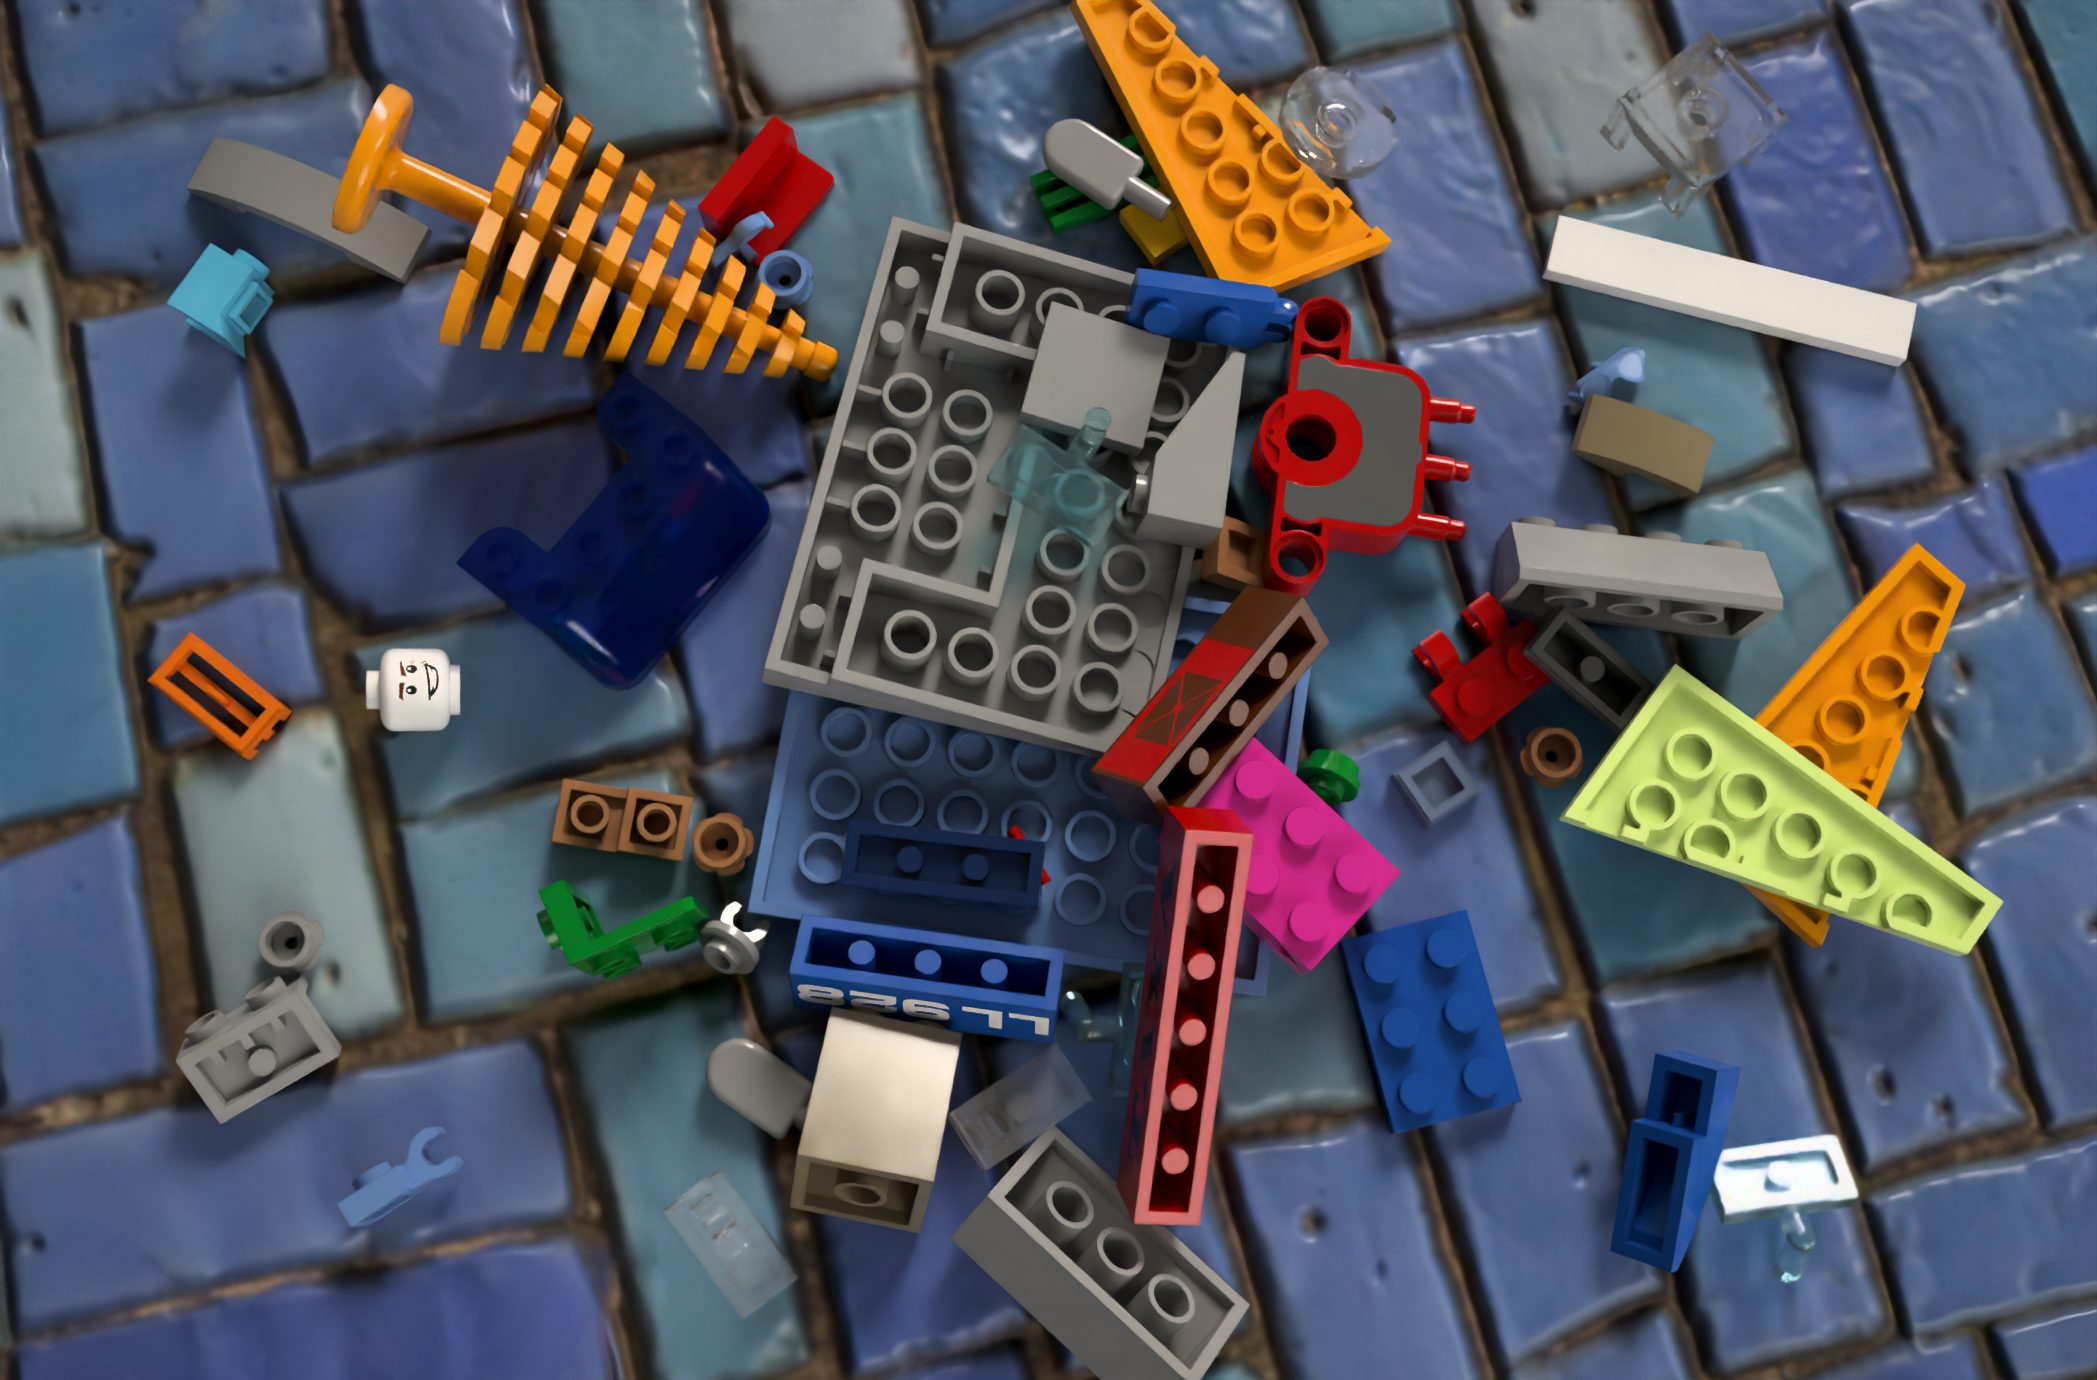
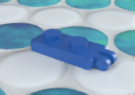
[1123,268,1299,349]

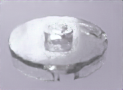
[1278,67,1398,179]

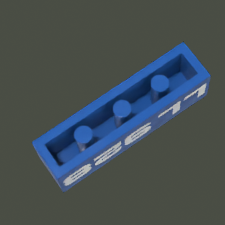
[789,914,1065,1044]

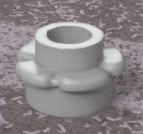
[258,910,325,975]

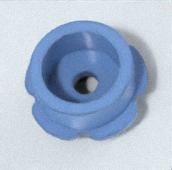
[754,250,814,310]

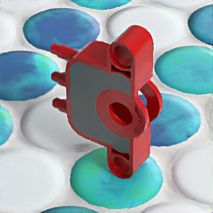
[1250,296,1476,598]

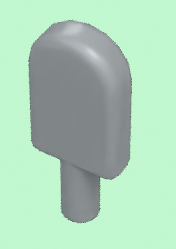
[1042,119,1174,222]
[706,1038,814,1139]

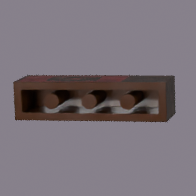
[1090,585,1330,829]

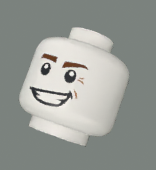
[366,649,460,731]

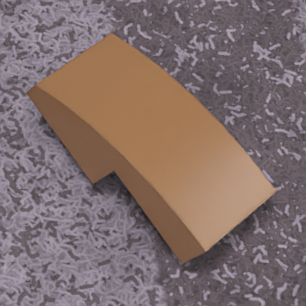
[551,778,693,862]

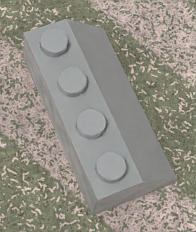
[1493,517,1783,641]
[950,1123,1250,1380]

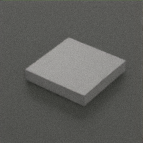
[1017,301,1171,457]

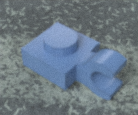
[337,1126,464,1227]

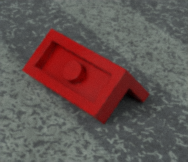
[698,116,835,269]

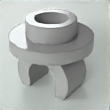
[699,902,770,974]

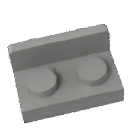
[175,973,342,1125]

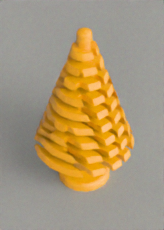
[331,83,838,382]

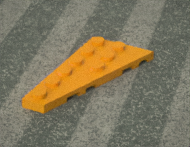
[1070,0,1392,294]
[1739,543,1966,949]

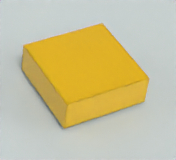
[1119,185,1190,266]

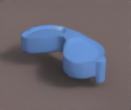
[706,211,774,282]
[1567,347,1647,407]

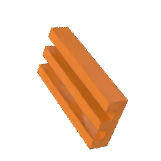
[147,632,292,761]

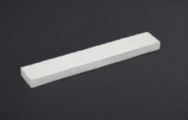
[1542,215,1917,367]

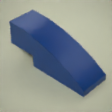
[1610,1050,1741,1273]

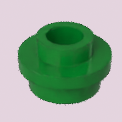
[1296,749,1360,806]

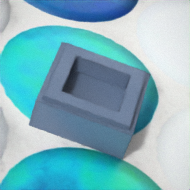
[1390,740,1482,830]

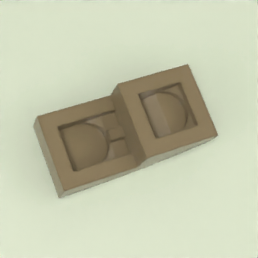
[1570,394,1715,497]

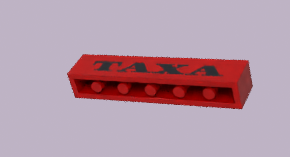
[1117,806,1254,1225]

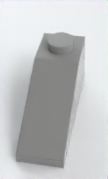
[1127,351,1246,551]

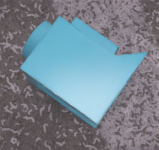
[166,243,275,359]

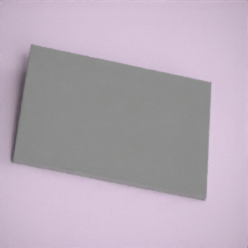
[761,216,1240,758]

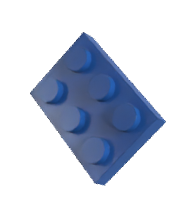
[1338,910,1522,1134]

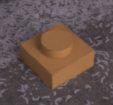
[1201,515,1265,593]

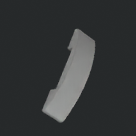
[186,137,432,284]

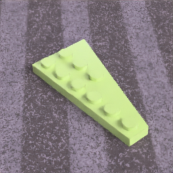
[1558,664,2004,956]

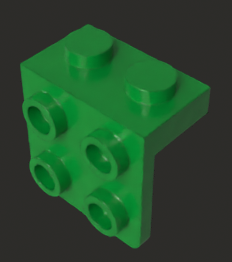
[536,879,712,981]

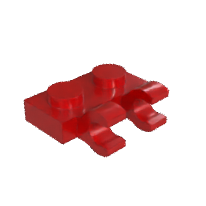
[1411,591,1550,746]

